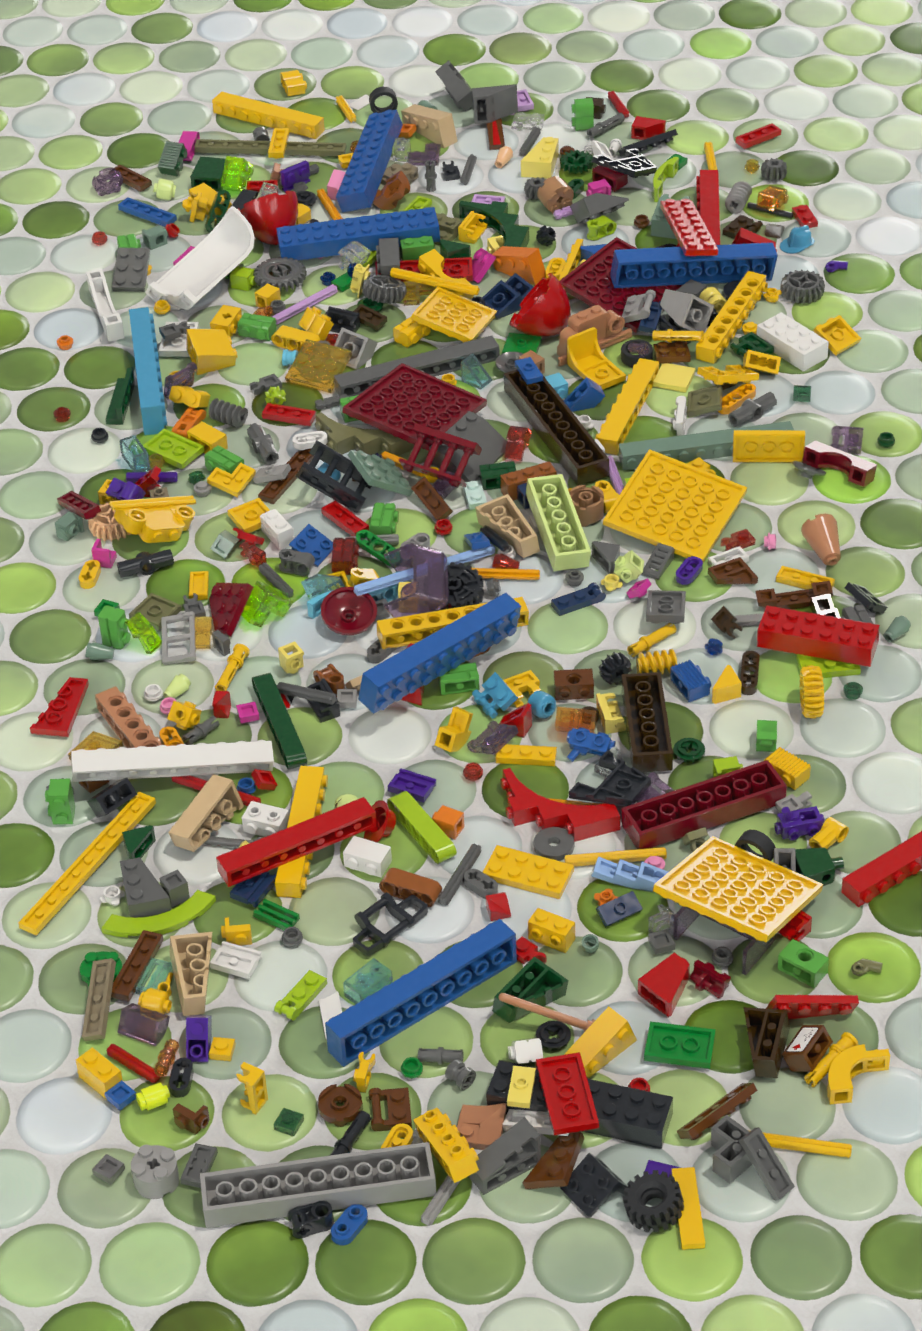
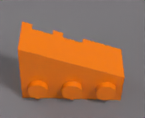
[492,246,546,286]

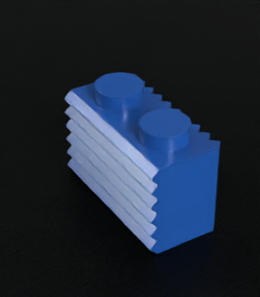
[670,660,711,702]

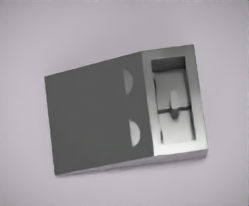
[472,84,518,124]
[570,193,629,224]

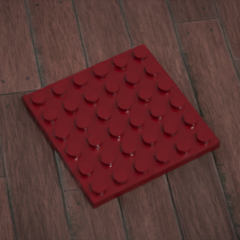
[560,237,683,333]
[342,363,487,451]

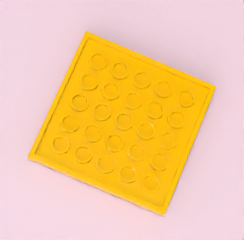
[603,449,747,563]
[653,836,823,942]

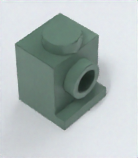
[142,225,168,250]
[55,511,84,541]

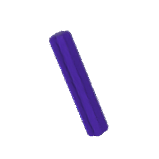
[126,472,178,483]

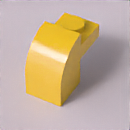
[434,707,473,752]

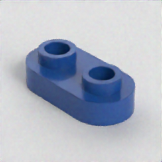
[331,1204,368,1245]

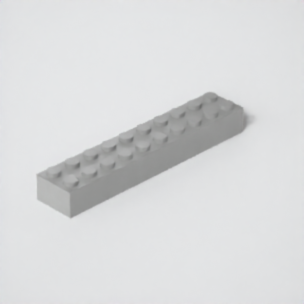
[200,1142,436,1228]

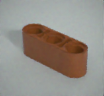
[379,868,442,907]

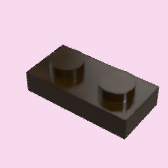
[353,304,387,331]

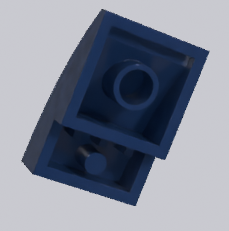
[482,273,533,319]

